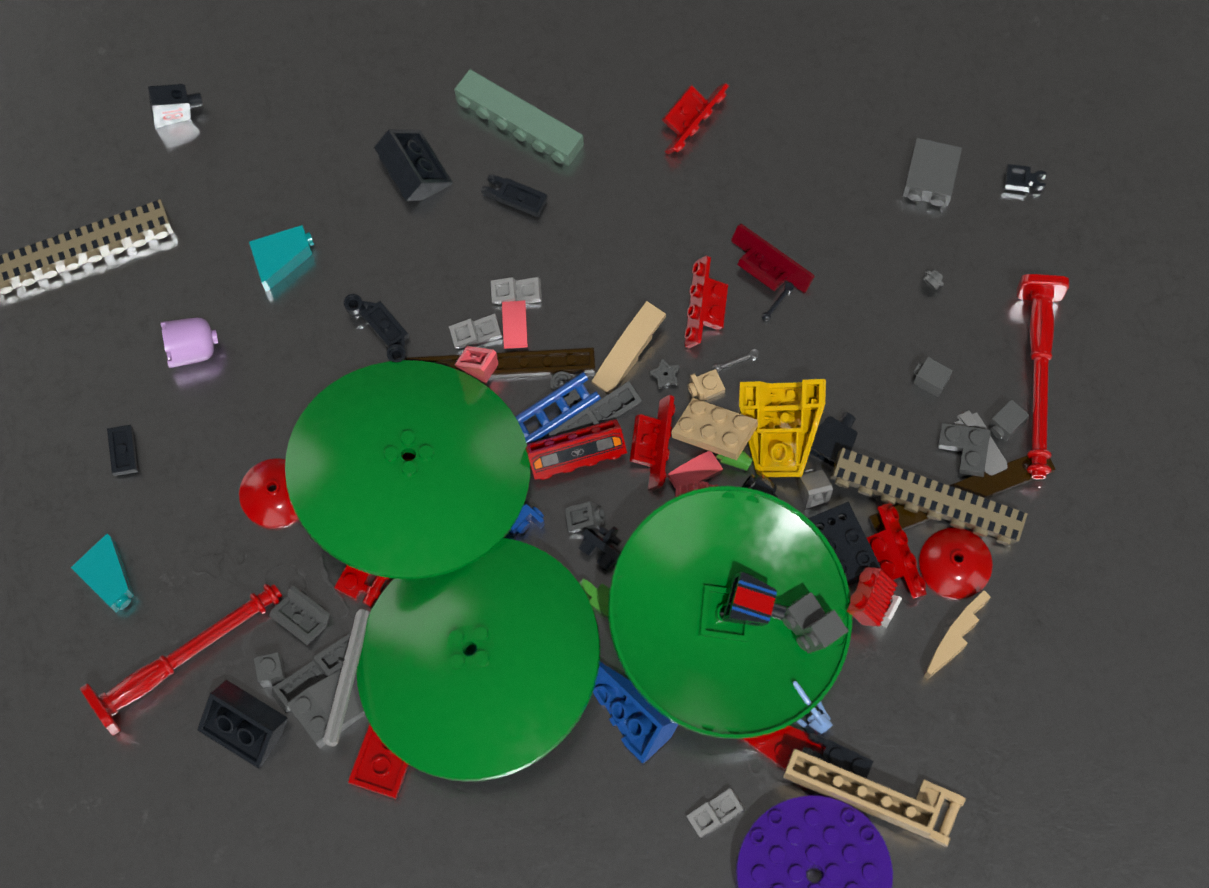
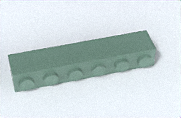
[454,69,584,166]

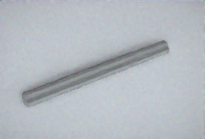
[323,609,370,746]

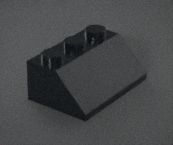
[374,129,453,201]
[197,680,288,769]

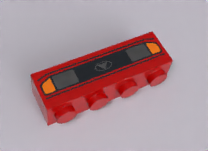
[525,419,627,480]

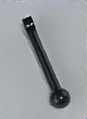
[762,282,794,321]

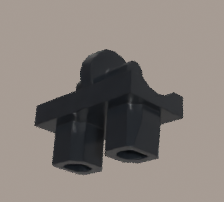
[579,526,622,569]

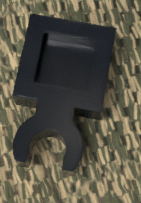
[1005,164,1047,191]

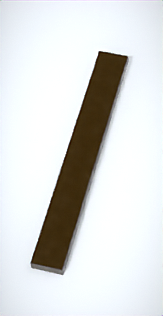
[406,348,595,379]
[868,455,1056,534]

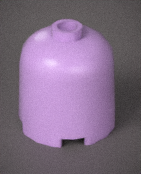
[160,318,218,368]

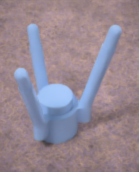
[793,681,833,736]

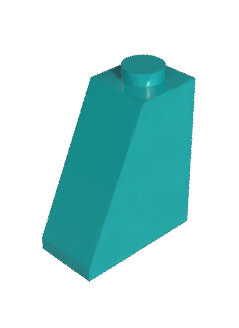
[249,225,314,291]
[71,533,134,612]

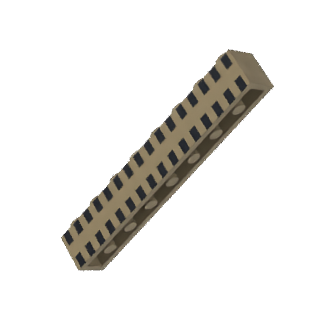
[0,199,173,294]
[830,448,1028,545]

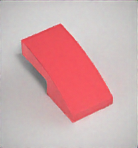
[502,301,528,349]
[667,451,723,489]

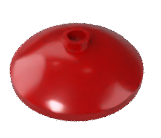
[239,458,299,529]
[918,528,993,600]

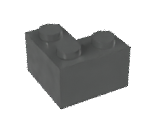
[782,592,848,653]

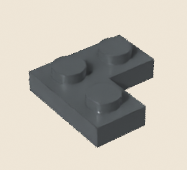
[939,423,991,477]

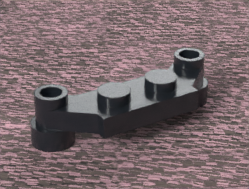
[344,294,409,363]

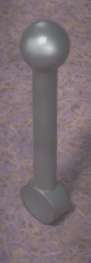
[713,349,759,372]

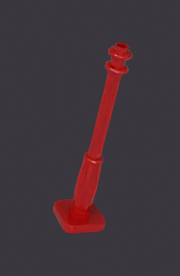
[1017,274,1069,479]
[79,584,282,736]

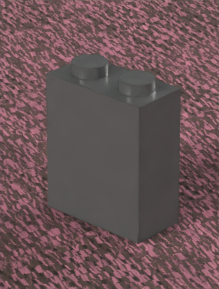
[903,138,962,206]

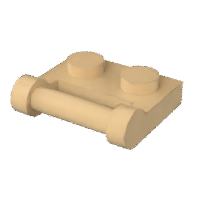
[915,780,966,847]

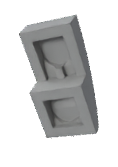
[491,277,542,304]
[449,314,503,349]
[687,788,746,838]

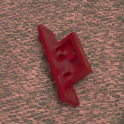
[731,224,815,293]

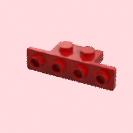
[661,83,729,154]
[684,255,728,348]
[630,395,675,491]
[867,504,927,599]

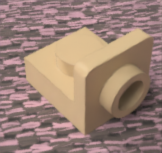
[687,369,725,401]

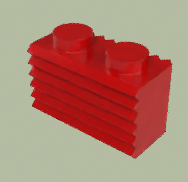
[847,567,898,627]

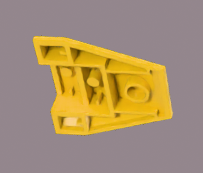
[739,379,826,477]

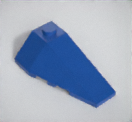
[593,662,678,763]

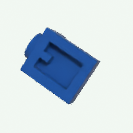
[509,504,544,537]

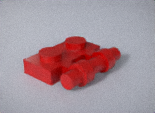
[334,565,389,607]

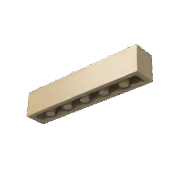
[783,749,940,838]

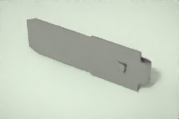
[954,410,1007,476]

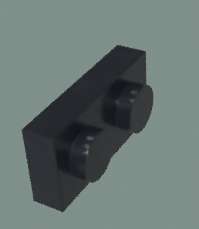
[107,424,138,476]

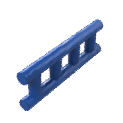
[515,372,601,444]

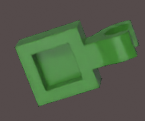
[580,578,610,618]

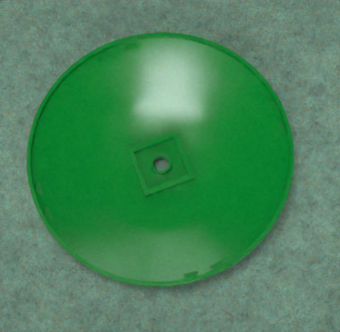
[285,360,530,579]
[608,486,852,739]
[356,538,600,781]

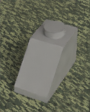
[797,469,833,509]

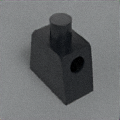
[809,412,858,468]

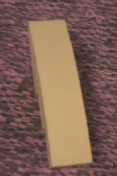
[591,301,666,394]
[924,590,991,680]

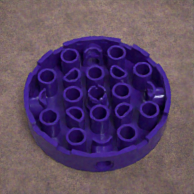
[735,796,893,888]

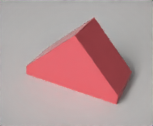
[455,346,498,383]

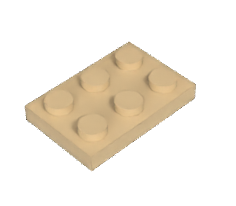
[671,398,758,460]

